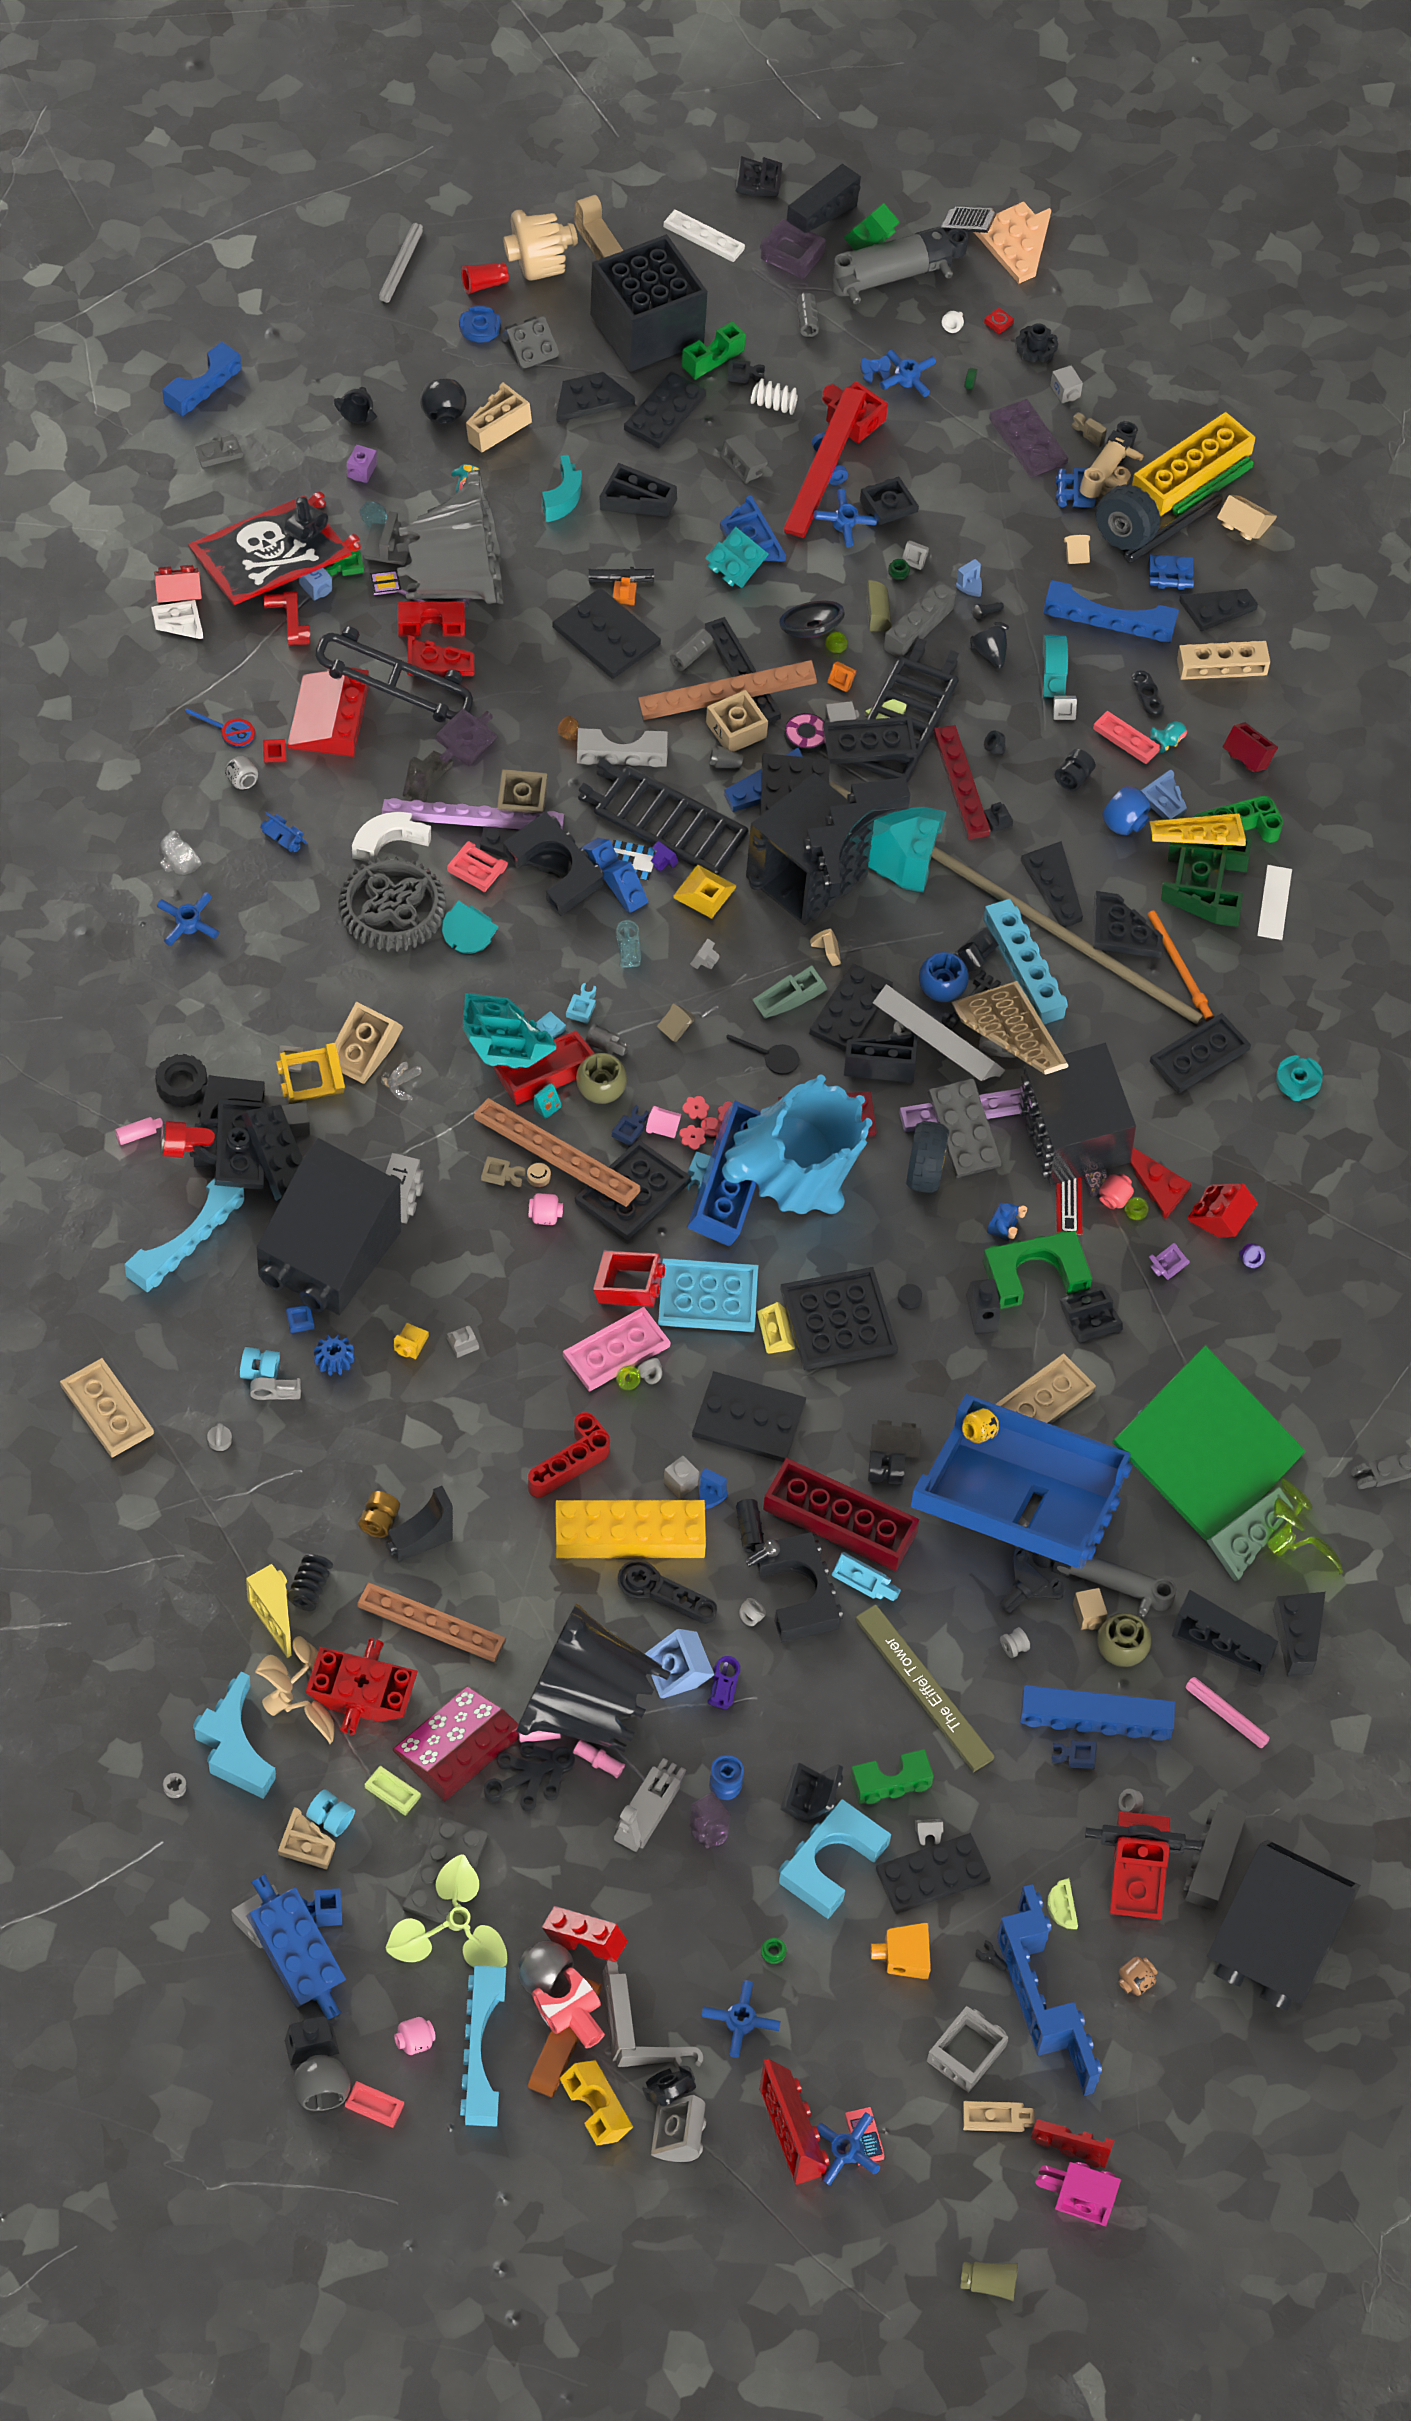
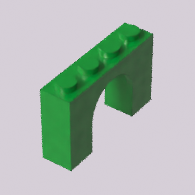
[982,1231,1092,1309]

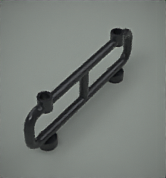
[315,627,473,722]

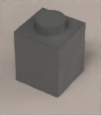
[281,1102,310,1137]

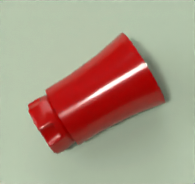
[461,262,509,295]

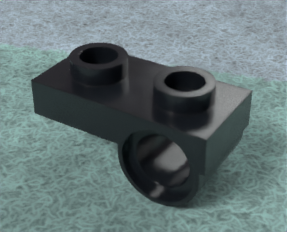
[953,927,999,973]

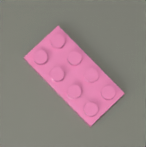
[563,1307,670,1392]

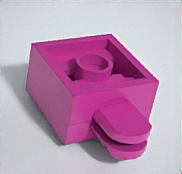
[1035,2162,1121,2227]

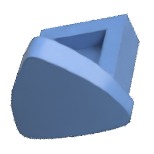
[956,559,982,597]

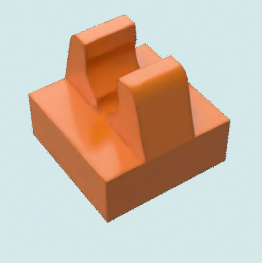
[613,577,637,605]
[827,661,857,692]

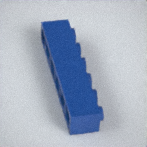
[1020,1685,1175,1741]

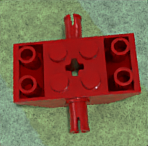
[306,1638,418,1735]

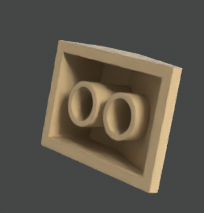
[335,1002,403,1084]

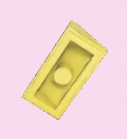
[757,1302,795,1354]

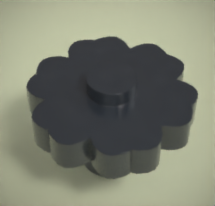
[1015,323,1058,363]

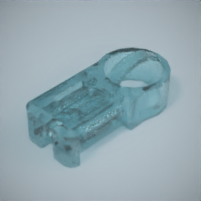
[616,920,641,967]

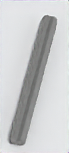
[379,223,423,303]

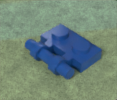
[1056,468,1095,508]
[1149,555,1194,590]

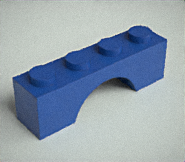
[162,341,241,416]

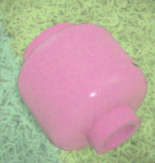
[529,1193,563,1225]
[394,2017,435,2055]

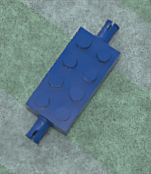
[246,1874,346,2020]

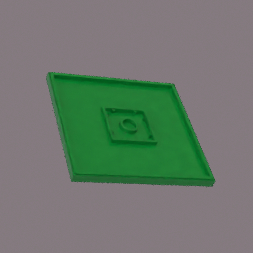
[1112,1345,1305,1543]

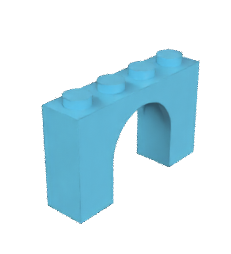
[779,1799,891,1919]

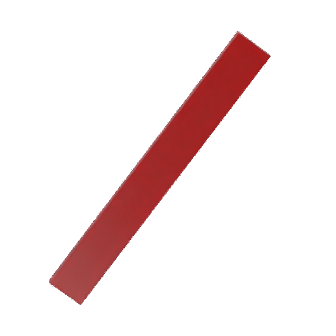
[784,387,867,538]

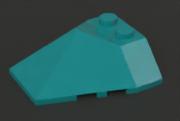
[868,807,946,893]
[462,993,557,1068]

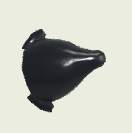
[334,387,378,424]
[970,622,1009,669]

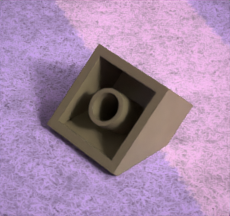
[497,769,547,814]

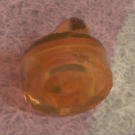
[557,716,580,741]

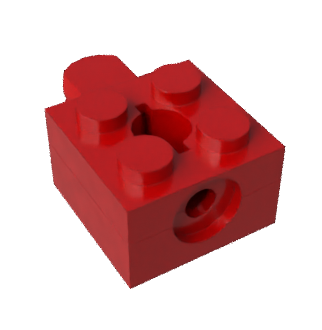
[822,381,888,444]

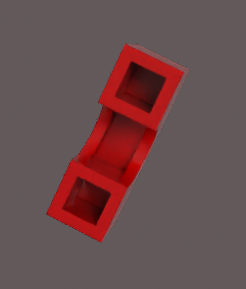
[398,601,465,637]
[542,1906,628,1963]

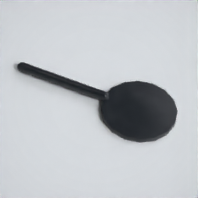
[726,1034,800,1075]

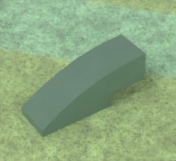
[753,965,827,1018]

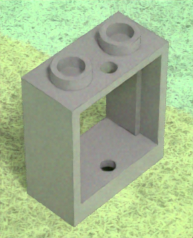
[927,2006,1009,2093]

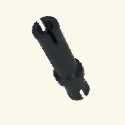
[589,567,654,583]

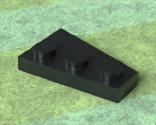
[1179,589,1258,632]

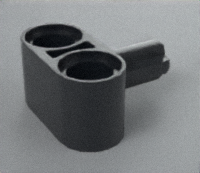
[284,497,328,544]

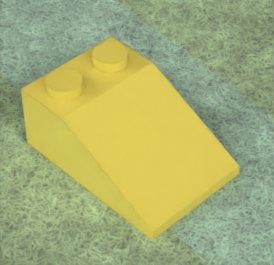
[246,1564,292,1658]

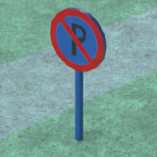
[185,709,255,747]

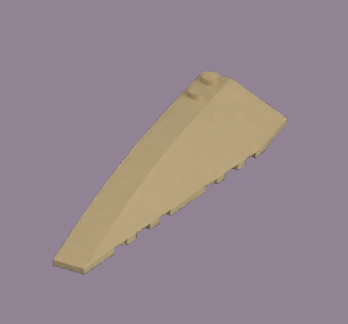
[952,981,1068,1074]

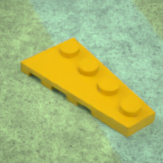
[1149,814,1246,846]

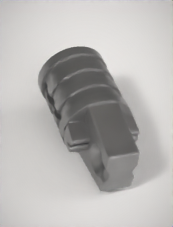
[585,1024,630,1056]

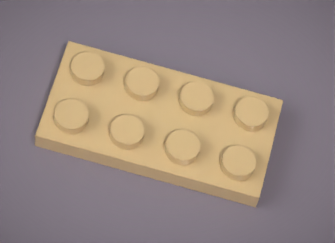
[996,1353,1096,1424]
[60,1358,154,1458]

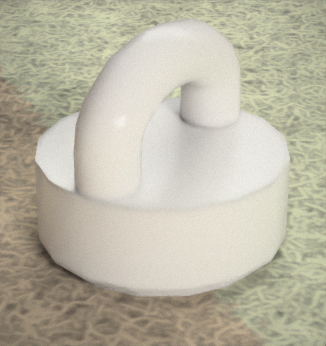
[942,311,964,333]

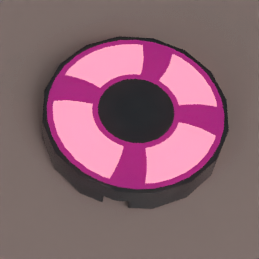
[784,713,826,753]

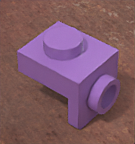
[1149,1243,1190,1280]

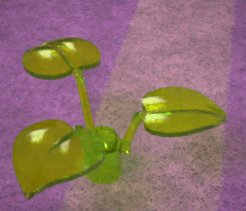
[1267,1478,1342,1574]

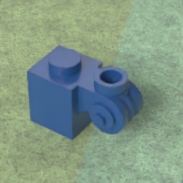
[302,1888,342,1927]

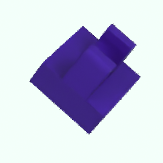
[651,841,679,871]

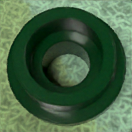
[888,559,910,579]

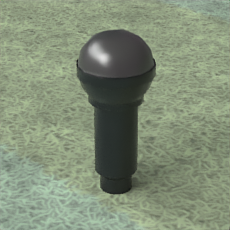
[972,602,1004,619]

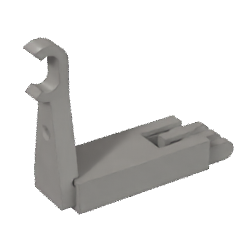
[614,1758,686,1852]
[602,1961,703,2068]

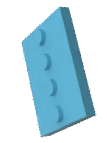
[658,1258,758,1332]

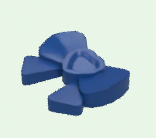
[860,355,891,383]

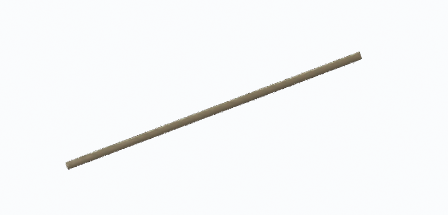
[829,781,1203,1025]

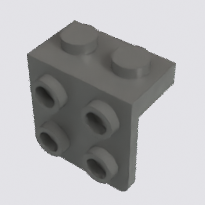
[501,316,559,369]

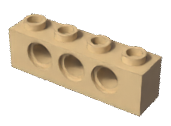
[1177,641,1270,680]

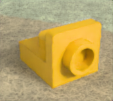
[394,1323,429,1359]

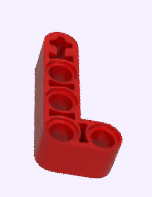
[528,1412,610,1498]

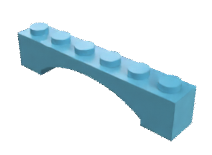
[125,1178,244,1292]
[460,1966,506,2126]

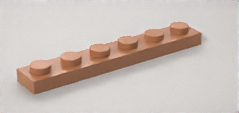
[358,1582,505,1662]

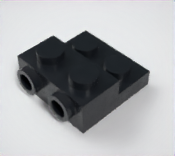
[860,476,919,525]

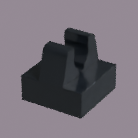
[984,802,1013,832]

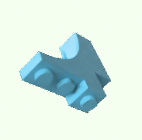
[193,1672,276,1799]

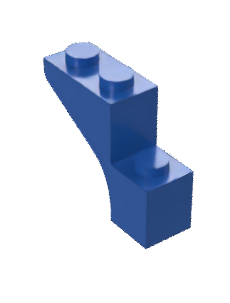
[579,838,649,913]

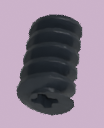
[287,1554,333,1611]

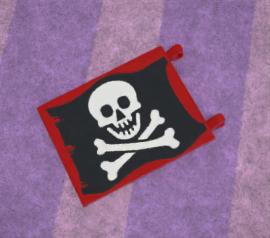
[188,491,361,605]

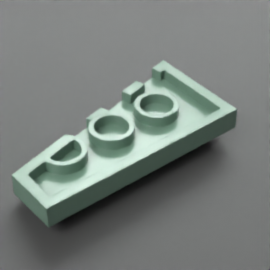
[1207,1487,1293,1582]

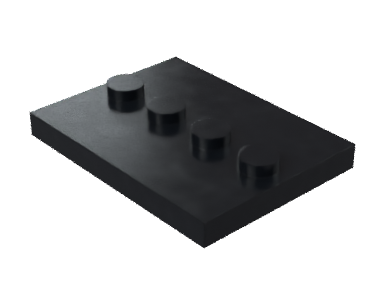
[552,587,661,679]
[575,1139,691,1241]
[692,1371,806,1462]

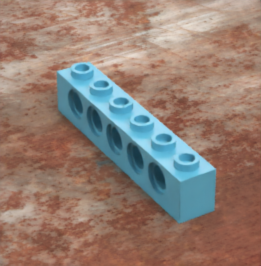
[983,899,1068,1024]

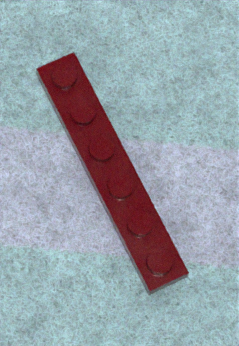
[933,725,990,840]

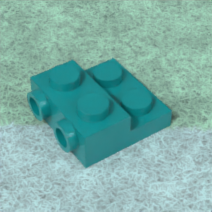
[705,527,769,588]

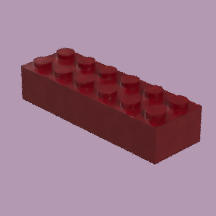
[763,1458,920,1571]

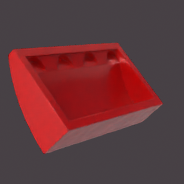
[493,1030,595,1105]

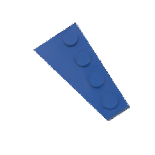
[724,748,803,812]

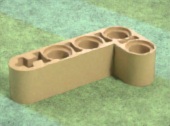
[574,195,623,260]

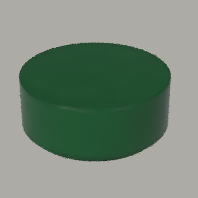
[964,367,978,390]

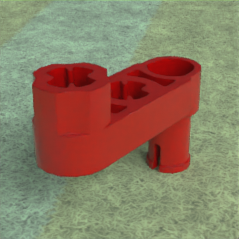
[264,591,310,645]

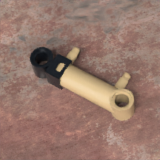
[1080,421,1144,498]

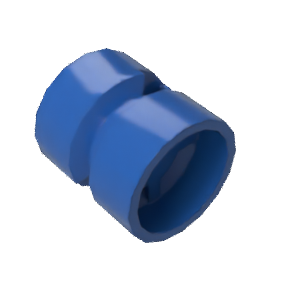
[709,1755,744,1800]

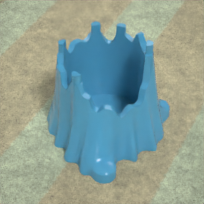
[722,1075,872,1214]

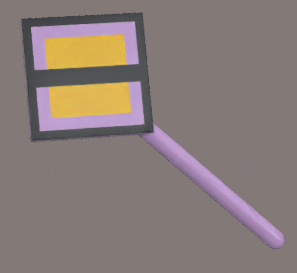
[370,570,426,602]

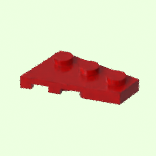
[407,635,474,676]
[1031,2119,1115,2168]

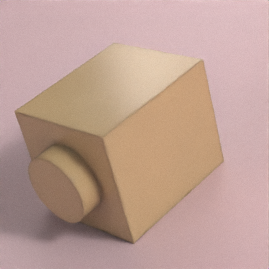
[1073,1588,1107,1630]

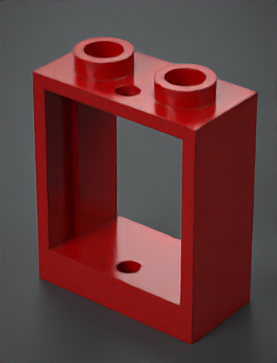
[593,1251,666,1307]

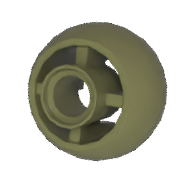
[576,1053,627,1104]
[1097,1612,1152,1667]

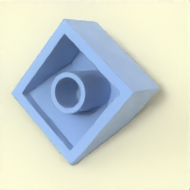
[645,1629,714,1698]

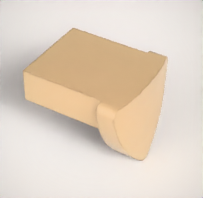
[1064,535,1090,564]
[810,929,841,966]

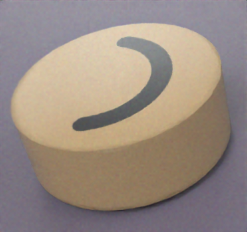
[527,1163,551,1187]

